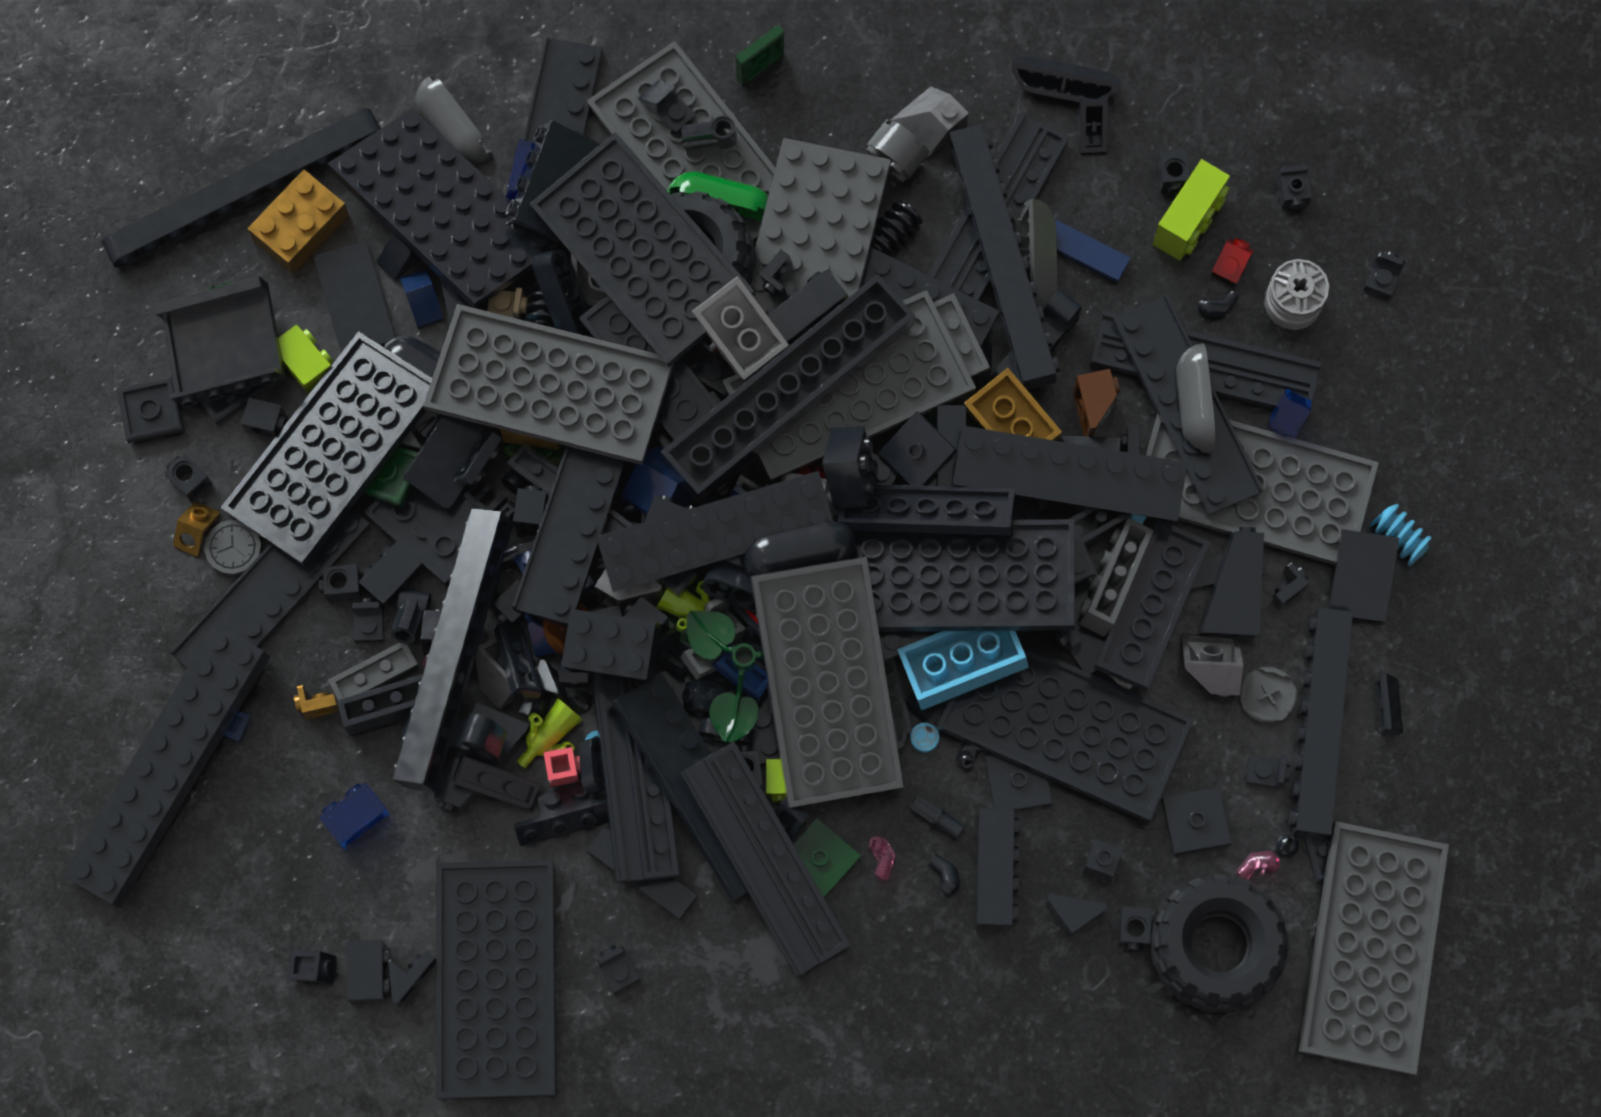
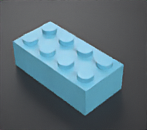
[897,631,1029,710]

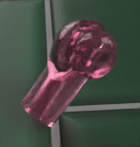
[869,836,895,880]
[1236,851,1280,880]

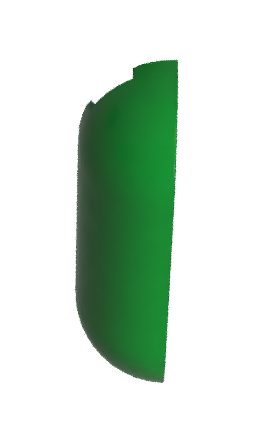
[667,171,768,222]

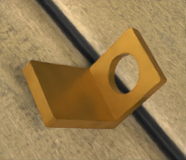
[173,501,220,557]

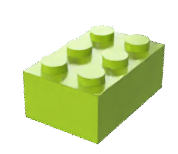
[1152,159,1230,261]

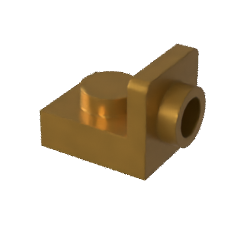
[294,685,340,720]

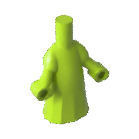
[657,581,710,632]
[516,698,583,769]

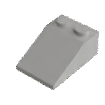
[692,276,789,380]

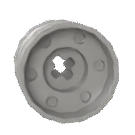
[1264,259,1329,330]

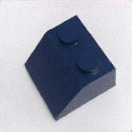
[621,445,694,514]

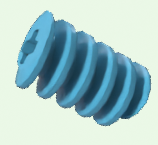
[1370,503,1432,566]

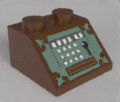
[1072,369,1120,437]

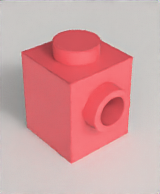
[544,747,581,787]

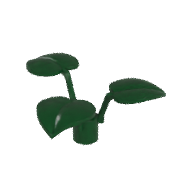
[686,611,764,743]

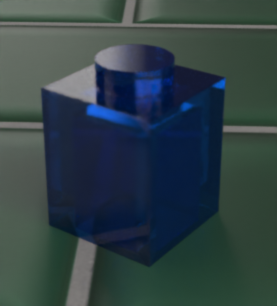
[1270,388,1312,438]

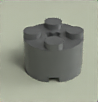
[866,119,929,184]

